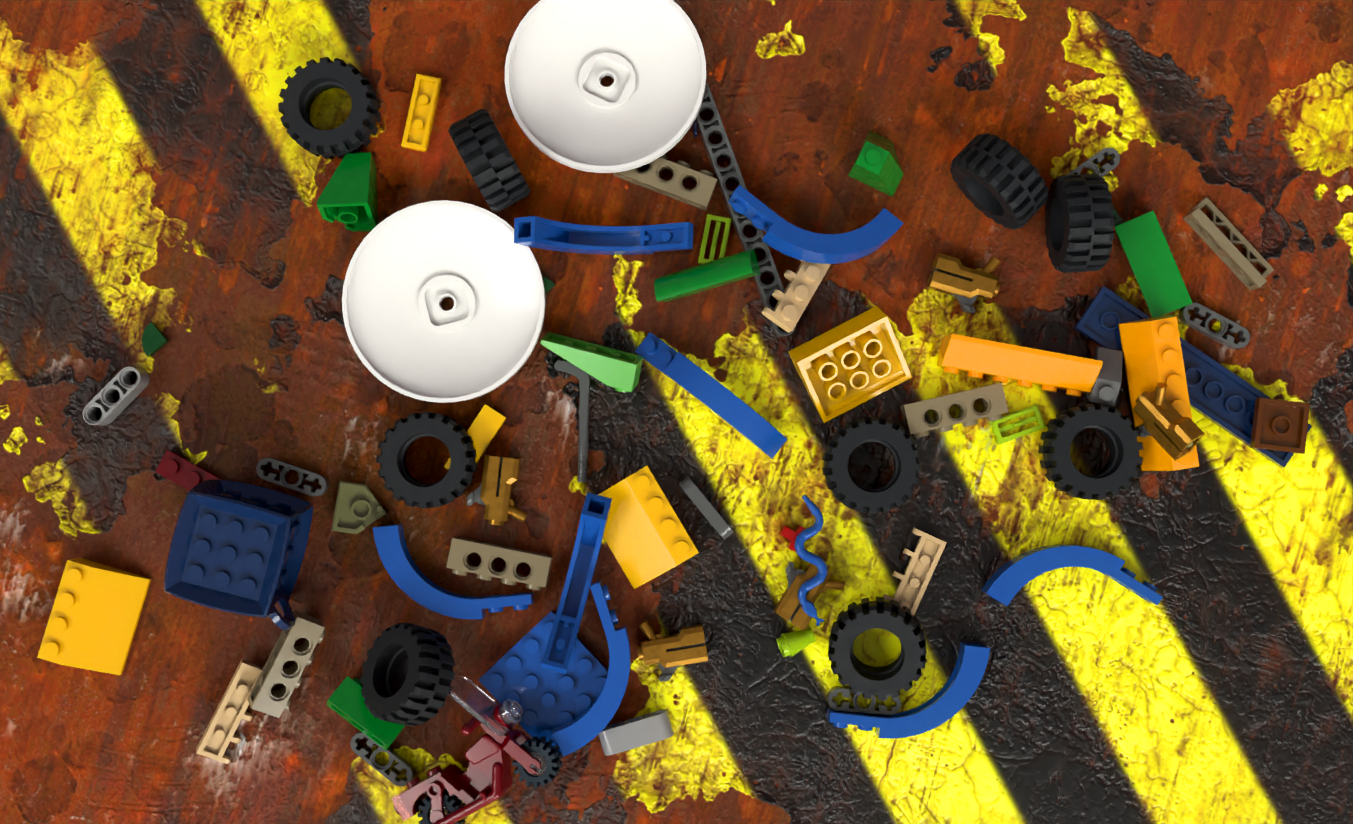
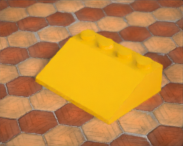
[788,306,912,423]
[583,465,699,589]
[37,558,151,675]

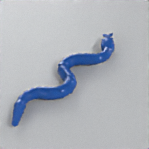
[794,495,828,626]

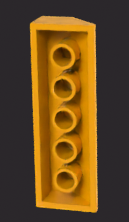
[1118,315,1199,471]
[937,333,1103,397]

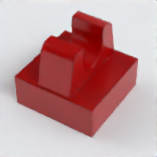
[779,525,805,552]

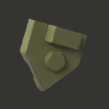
[331,481,386,534]

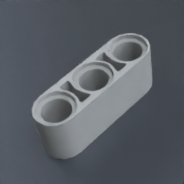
[82,367,150,426]
[598,709,674,756]

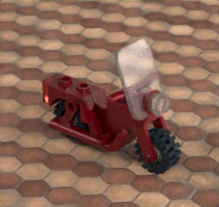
[391,675,563,824]

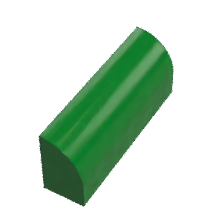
[1115,210,1193,317]
[654,249,761,302]

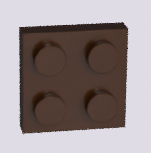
[1250,398,1310,454]

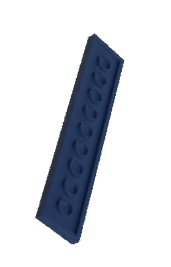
[1074,286,1312,467]

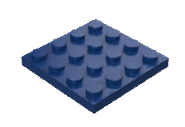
[478,610,608,747]

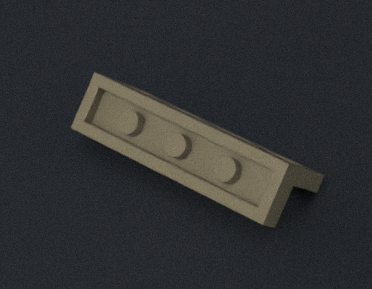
[1183,197,1274,290]

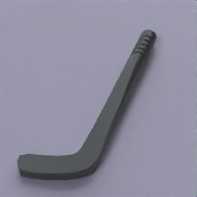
[554,360,590,482]

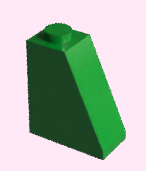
[848,131,903,197]
[317,152,378,232]

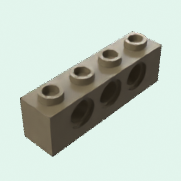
[613,155,717,211]
[900,383,1009,438]
[446,536,553,590]
[247,609,325,718]

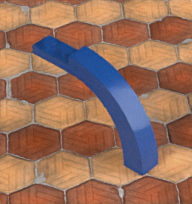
[728,185,904,264]
[514,216,693,255]
[635,332,787,459]
[541,492,612,674]
[373,524,534,619]
[981,544,1163,606]
[552,580,631,757]
[827,642,990,739]

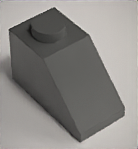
[1084,346,1123,406]

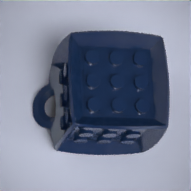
[163,479,313,631]

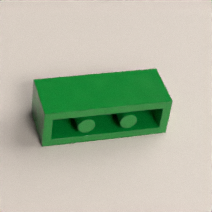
[326,676,406,750]

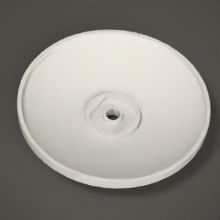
[505,0,706,173]
[342,200,546,403]

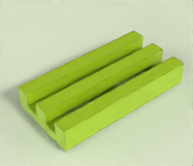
[698,214,732,264]
[989,404,1046,445]

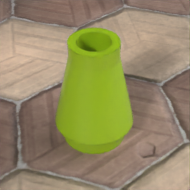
[776,628,816,657]

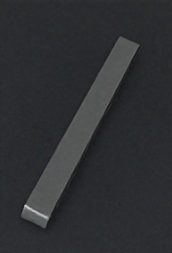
[695,82,796,338]

